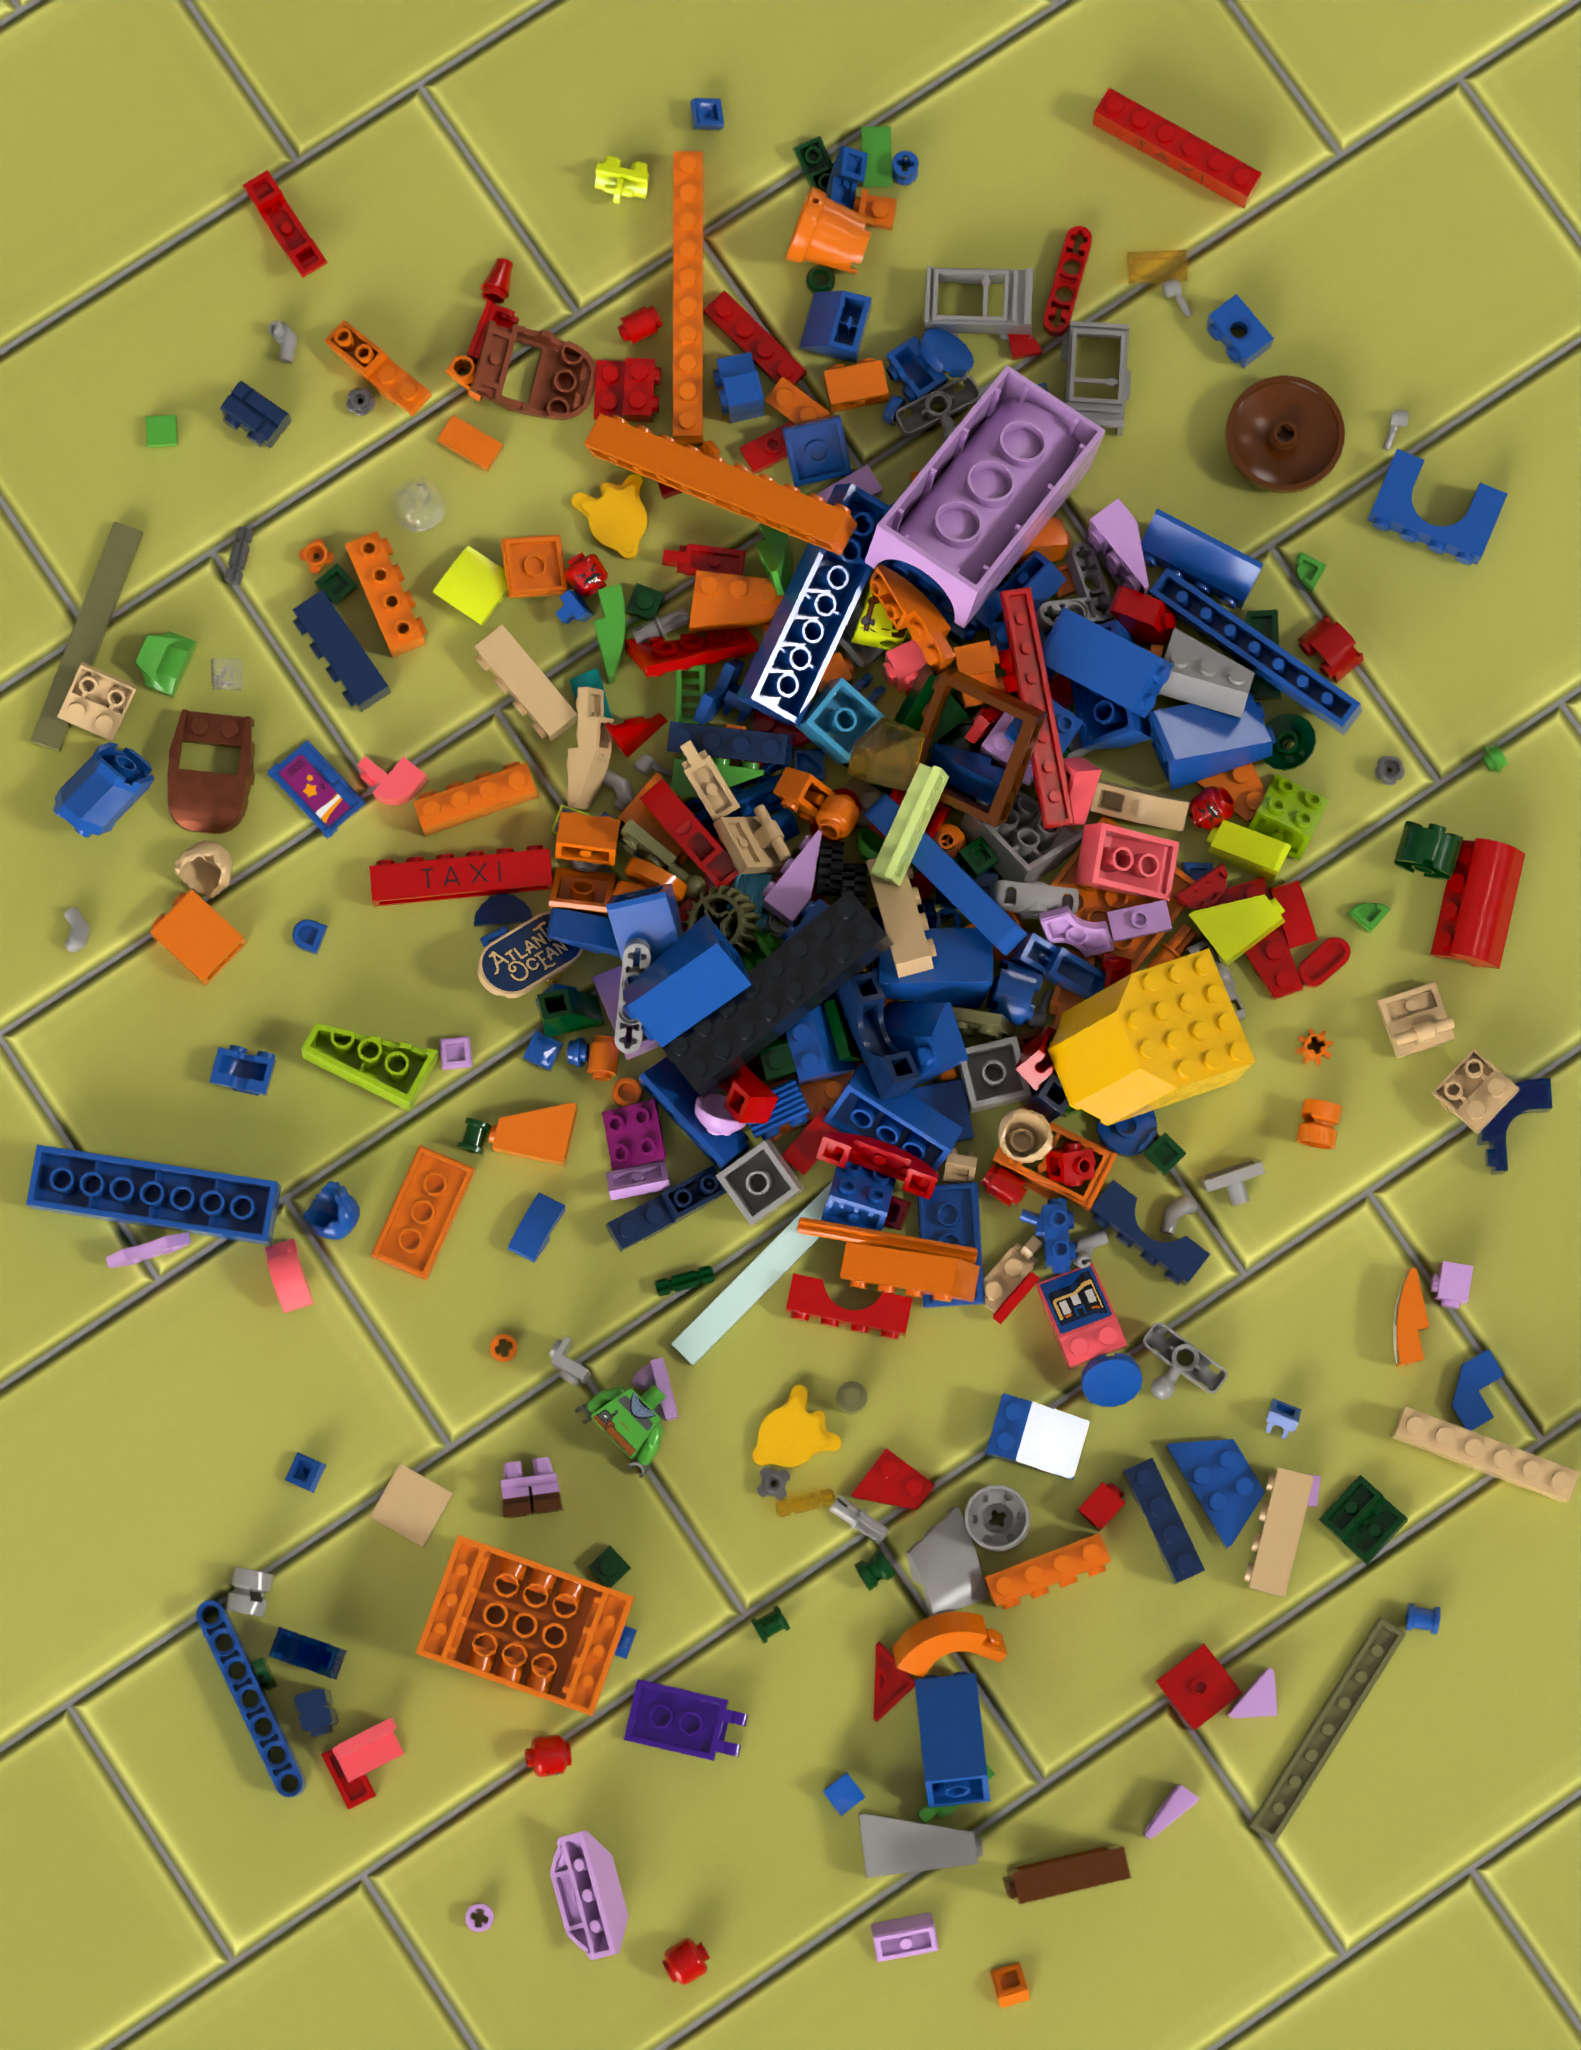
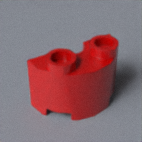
[1298,615,1364,683]

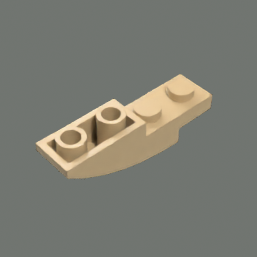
[566,687,614,811]
[1090,779,1191,831]

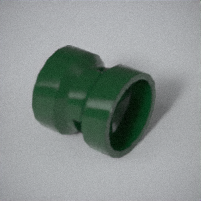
[854,1549,896,1591]

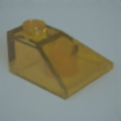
[847,717,926,791]

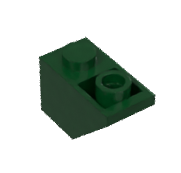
[537,988,604,1038]

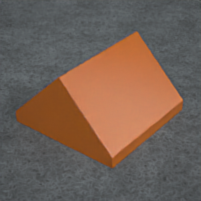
[549,867,616,918]

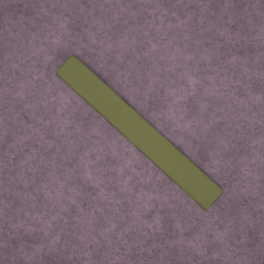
[31,522,144,752]
[1248,1616,1406,1843]

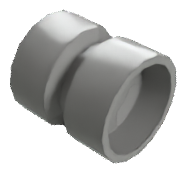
[225,1567,274,1617]

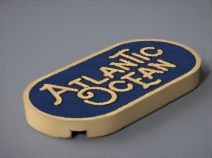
[477,911,583,998]

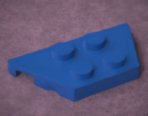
[1166,1439,1265,1548]

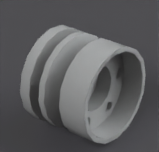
[965,1485,1031,1552]

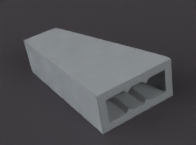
[859,1814,983,1878]

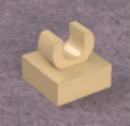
[943,1147,977,1183]

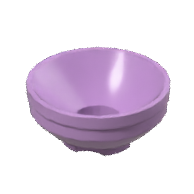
[694,1094,747,1136]

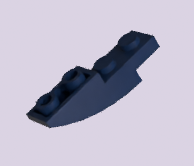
[606,1165,727,1252]

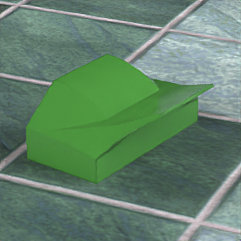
[135,631,197,698]

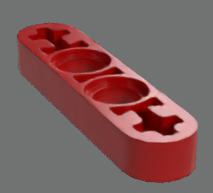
[1043,226,1092,337]

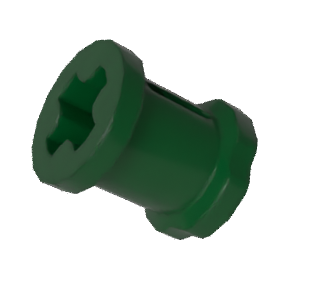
[457,1118,492,1155]
[751,1605,791,1644]

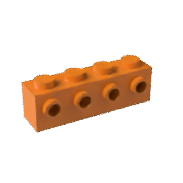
[345,530,427,658]
[413,761,538,837]
[984,1533,1111,1610]

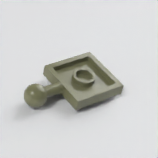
[619,819,706,899]
[921,1002,1016,1041]

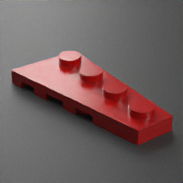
[625,628,758,677]
[1214,877,1303,1000]

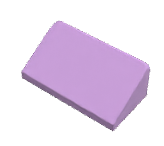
[871,1912,939,1962]

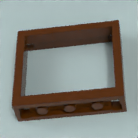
[901,668,1048,827]
[1003,1844,1131,1904]

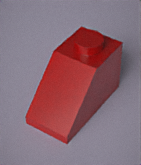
[1109,586,1177,644]

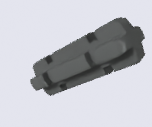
[224,527,253,585]

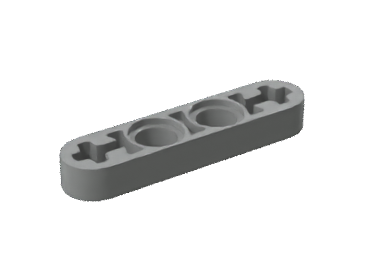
[615,938,651,1053]

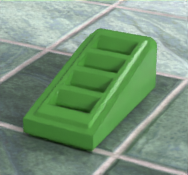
[676,664,707,724]

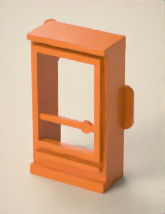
[991,1105,1118,1212]

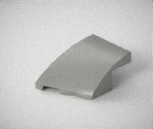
[907,1506,988,1616]

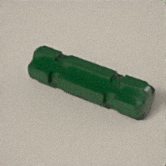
[655,1266,715,1297]

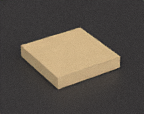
[370,1464,454,1547]

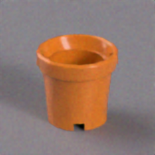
[785,186,875,275]

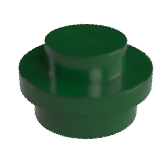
[806,266,835,294]

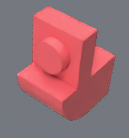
[357,756,428,805]
[265,1238,313,1313]

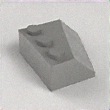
[1159,628,1255,718]
[958,790,1083,883]

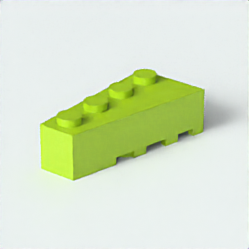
[301,1023,438,1112]

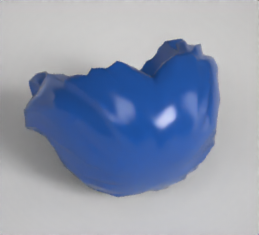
[303,1181,360,1240]

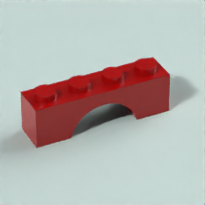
[720,1065,778,1123]
[786,1273,913,1340]

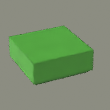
[146,415,178,448]

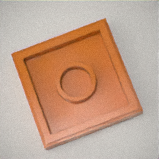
[500,535,568,599]

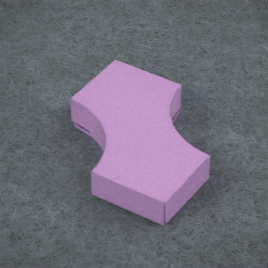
[1039,906,1114,958]
[105,1232,191,1268]

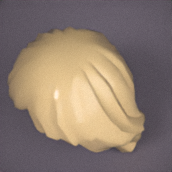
[174,841,233,898]
[998,1108,1054,1163]

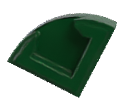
[252,1658,278,1691]

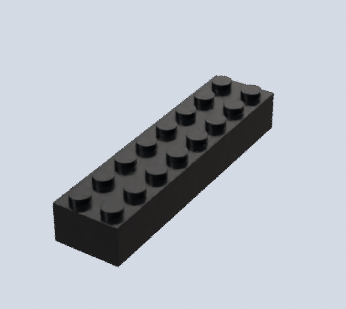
[660,890,893,1099]

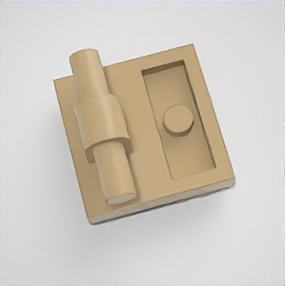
[57,662,137,741]
[713,804,791,874]
[1377,982,1455,1059]
[1432,1048,1519,1134]

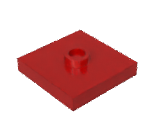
[1155,1644,1242,1731]

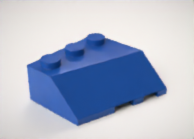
[883,1001,969,1087]

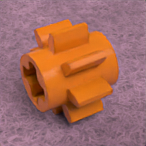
[1295,1028,1334,1067]

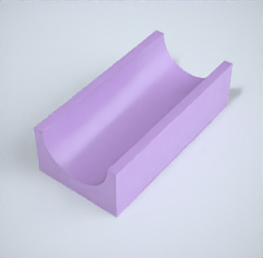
[865,365,1106,629]

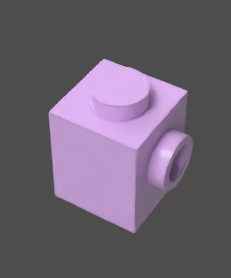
[1430,1261,1473,1309]

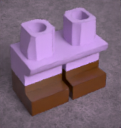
[501,1457,563,1519]

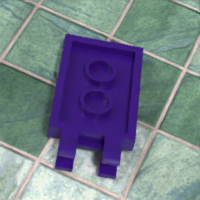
[624,1679,748,1761]

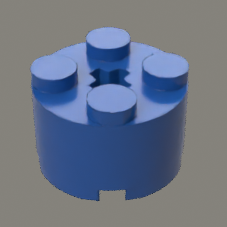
[986,959,1043,1027]

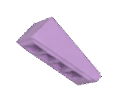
[1142,1784,1200,1839]

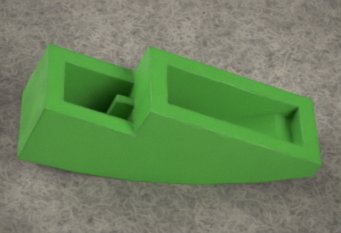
[756,524,794,596]
[594,584,627,684]

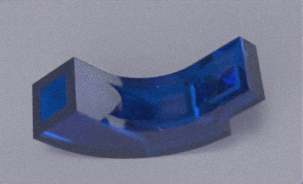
[1477,1078,1552,1175]

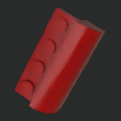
[1431,838,1525,969]

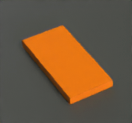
[371,1145,476,1281]

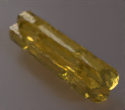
[775,1488,835,1517]

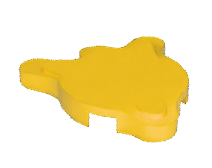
[571,474,648,560]
[752,1385,841,1468]

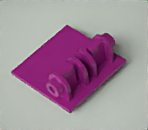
[602,1099,667,1171]

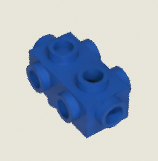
[1019,1198,1076,1273]

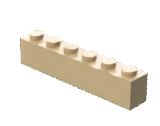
[1391,1406,1580,1503]

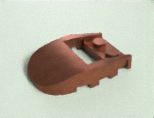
[469,321,596,420]
[167,709,255,834]

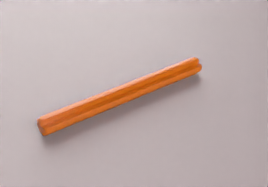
[797,1217,978,1264]

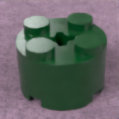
[1394,821,1463,880]

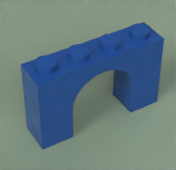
[1367,449,1508,565]

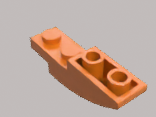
[324,320,432,417]
[869,565,956,675]

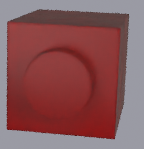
[1077,1482,1126,1531]

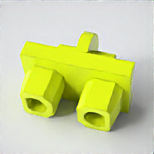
[595,155,649,204]

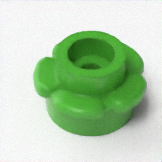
[1482,744,1508,773]

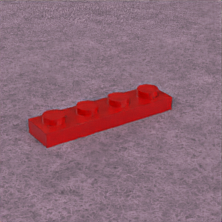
[703,290,807,385]

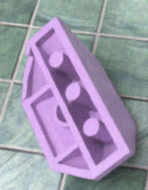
[550,1830,629,1960]

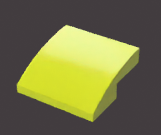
[433,545,508,626]

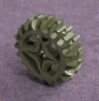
[681,885,761,960]

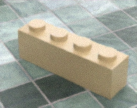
[474,624,578,743]
[866,858,937,978]
[1244,1467,1314,1597]

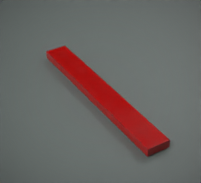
[999,587,1075,830]

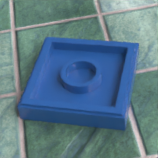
[782,415,852,487]

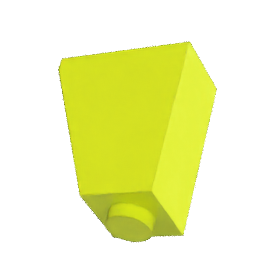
[1206,820,1291,883]
[1189,894,1286,965]

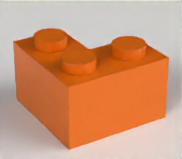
[952,640,1005,708]

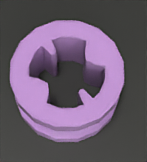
[465,1903,494,1932]

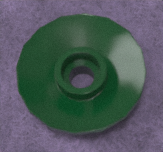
[1263,713,1316,771]

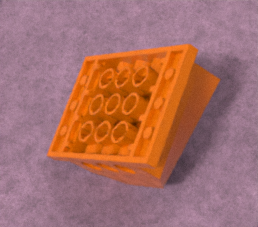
[415,1535,635,1716]

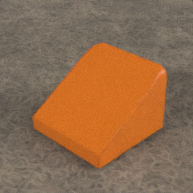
[990,1962,1030,2008]

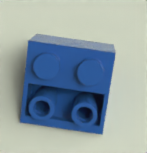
[799,290,872,363]

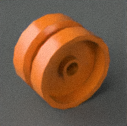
[611,857,687,903]

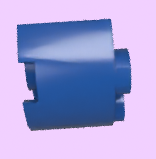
[885,336,948,403]
[209,1045,276,1096]

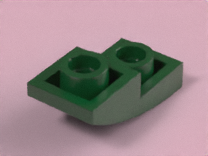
[792,136,834,193]

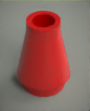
[481,258,513,304]

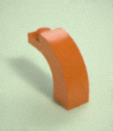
[892,1611,1007,1678]

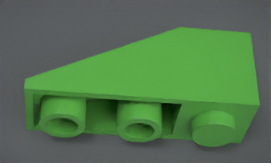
[671,753,765,798]

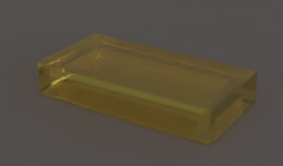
[1127,250,1188,284]

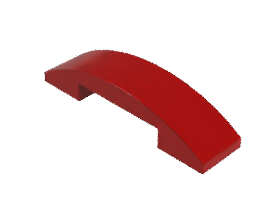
[243,170,327,278]
[816,1132,939,1200]

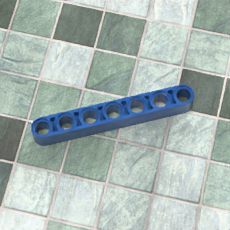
[864,792,1027,956]
[196,1600,306,1797]

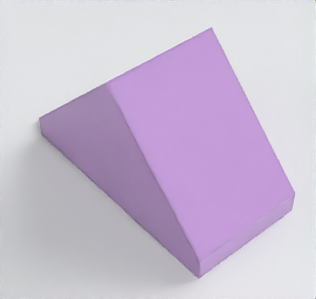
[1226,1667,1278,1718]

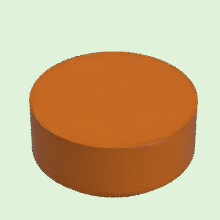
[612,1077,643,1107]

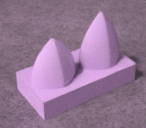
[631,1357,680,1421]

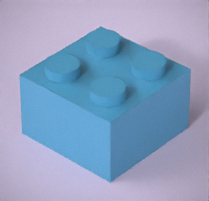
[795,677,886,765]

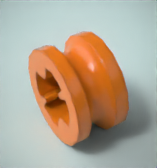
[490,1334,517,1362]

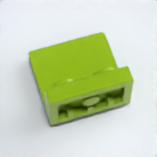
[1248,774,1329,861]

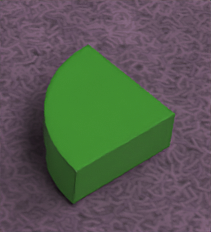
[1296,552,1326,593]
[1347,903,1391,933]

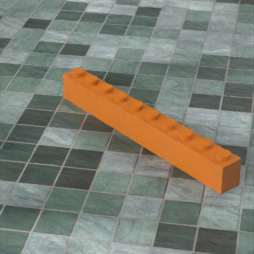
[673,151,704,446]
[584,413,857,555]

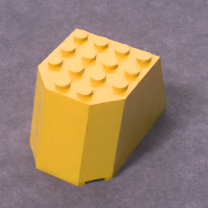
[1048,949,1256,1126]

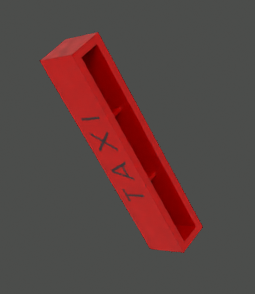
[1092,87,1262,209]
[369,845,553,907]

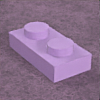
[606,1161,670,1200]

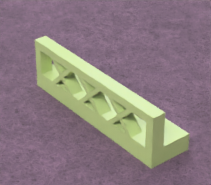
[870,763,949,887]

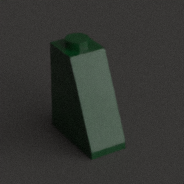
[889,663,969,756]

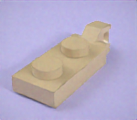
[680,740,741,823]
[983,1235,1043,1313]

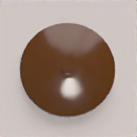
[1225,376,1345,494]

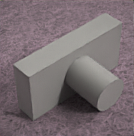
[1199,1158,1265,1206]

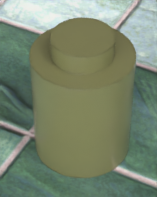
[836,1381,867,1414]

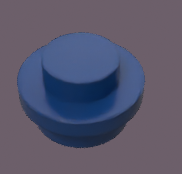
[567,1037,590,1068]

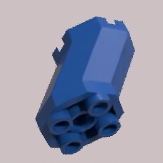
[53,742,154,837]

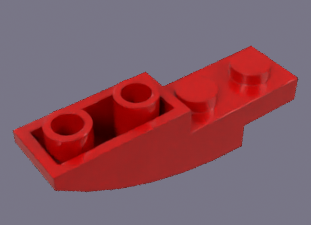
[639,778,740,888]

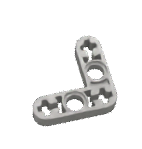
[1035,543,1113,633]

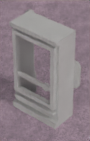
[924,266,1034,341]
[1061,321,1131,436]

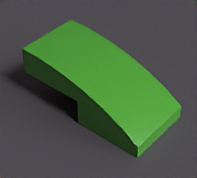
[861,126,892,187]

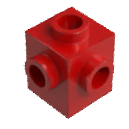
[1046,1141,1096,1186]

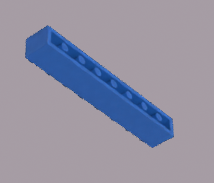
[1149,568,1362,735]

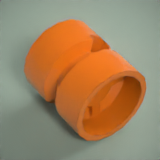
[1296,1099,1343,1149]

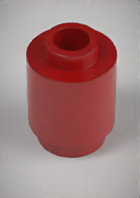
[617,305,663,345]
[980,1165,1028,1207]

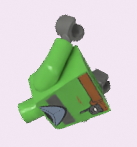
[575,1384,666,1478]

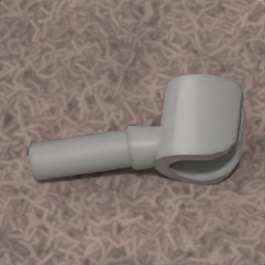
[1162,279,1193,318]
[1383,410,1409,450]
[634,755,673,779]
[1028,989,1053,1029]

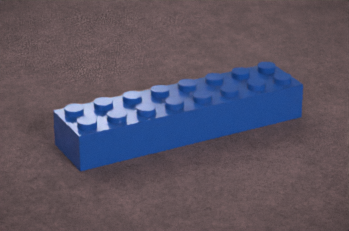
[736,483,891,726]
[26,1145,282,1246]

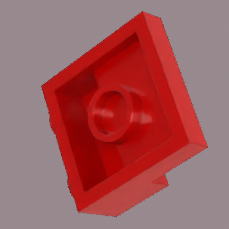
[593,358,661,423]

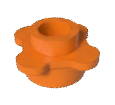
[299,539,334,574]

